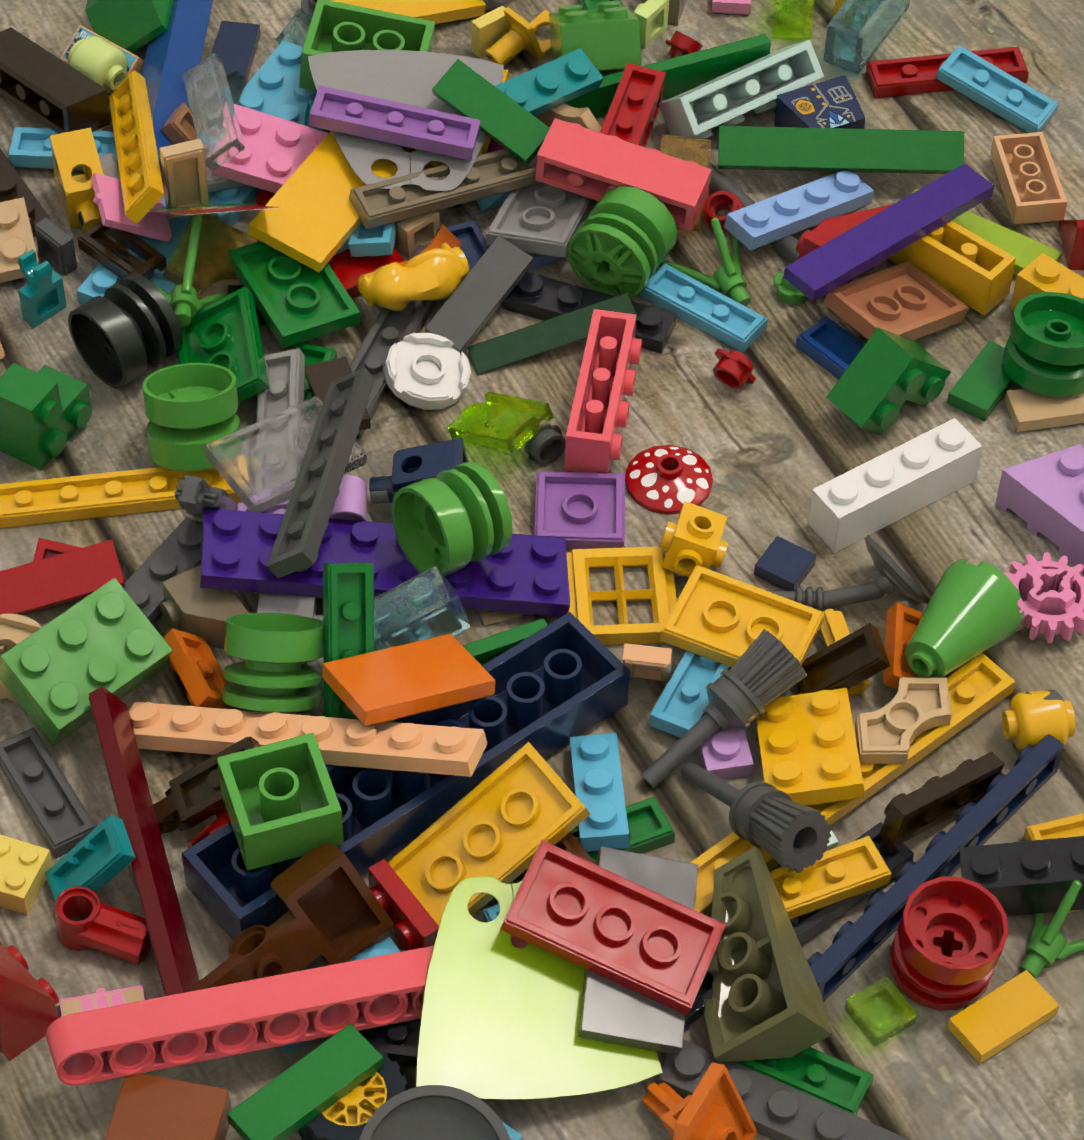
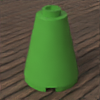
[905,559,1024,677]

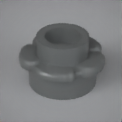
[524,424,565,465]

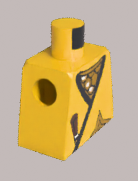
[50,127,104,233]

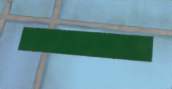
[467,293,639,374]

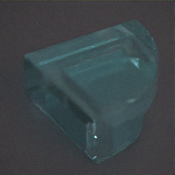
[276,9,312,47]

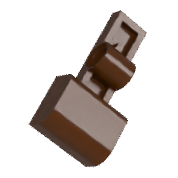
[188,843,394,992]

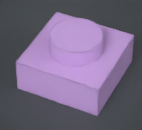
[697,727,754,780]

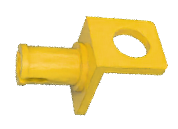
[484,7,551,66]

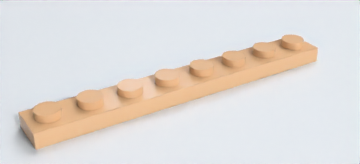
[129,702,487,777]

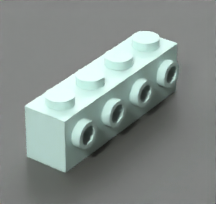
[659,40,824,144]

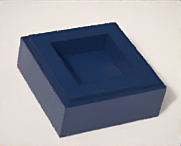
[754,536,816,591]

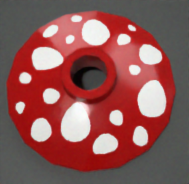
[625,445,713,515]

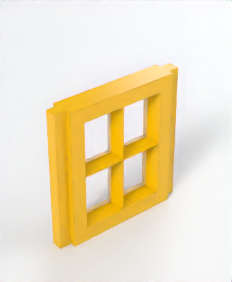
[566,546,677,645]

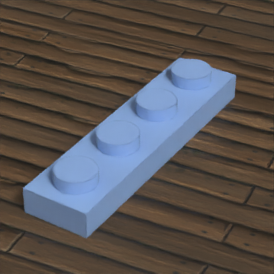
[724,171,874,251]

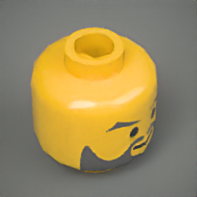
[1002,690,1075,752]

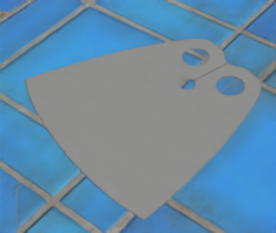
[307,50,504,191]

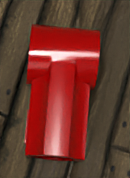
[55,886,152,965]

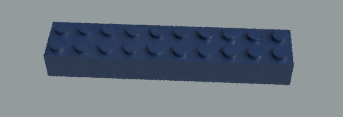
[182,612,630,940]

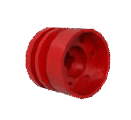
[888,877,1009,1010]

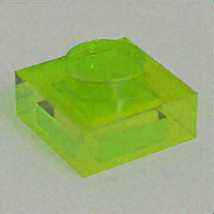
[845,977,918,1047]

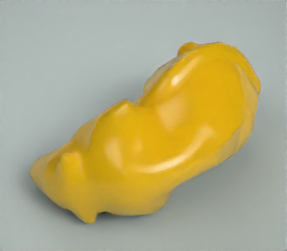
[357,243,470,311]

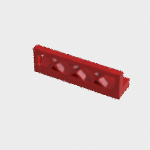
[600,62,666,147]

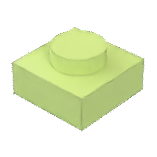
[634,0,669,48]

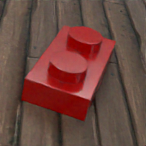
[368,859,439,951]

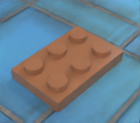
[823,261,970,341]

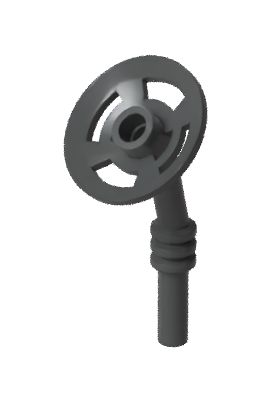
[766,535,930,612]

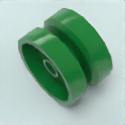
[1002,292,1084,397]

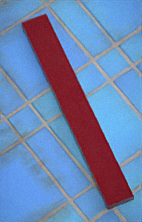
[88,686,200,996]

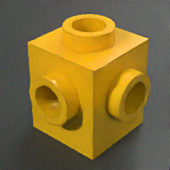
[659,501,728,577]

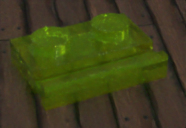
[447,392,554,454]

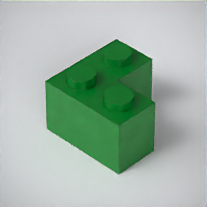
[826,327,951,434]
[0,363,92,470]

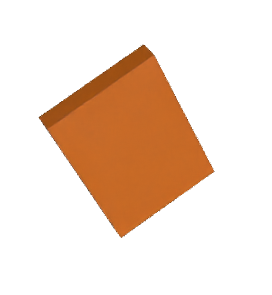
[322,633,496,726]

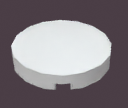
[384,333,471,410]

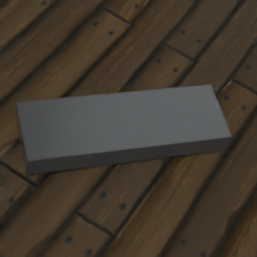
[425,236,533,354]
[0,727,97,859]

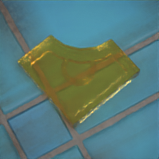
[162,214,259,295]

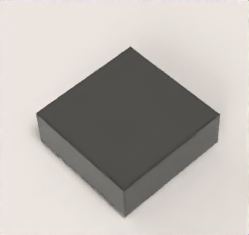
[35,217,77,275]

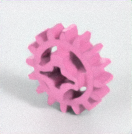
[1004,552,1084,643]

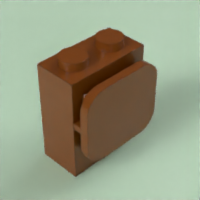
[105,1073,232,1140]

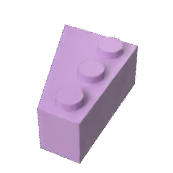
[995,444,1084,573]

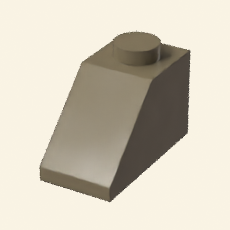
[160,565,249,649]

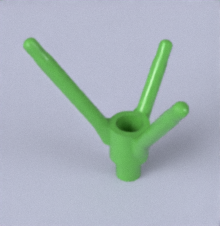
[150,214,228,327]
[659,218,751,306]
[1019,880,1084,979]

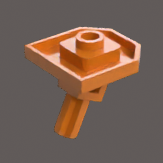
[643,1062,758,1140]

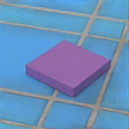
[535,471,625,550]

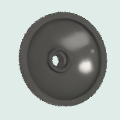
[359,1085,511,1140]

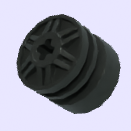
[68,273,183,389]

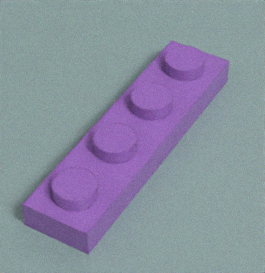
[309,85,481,160]

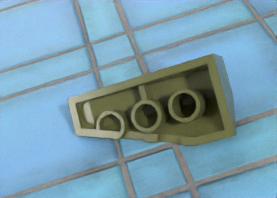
[704,847,832,1062]

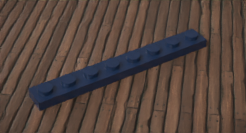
[807,734,1064,1002]

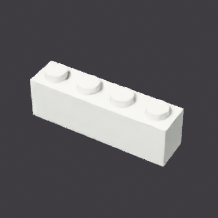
[808,418,982,553]

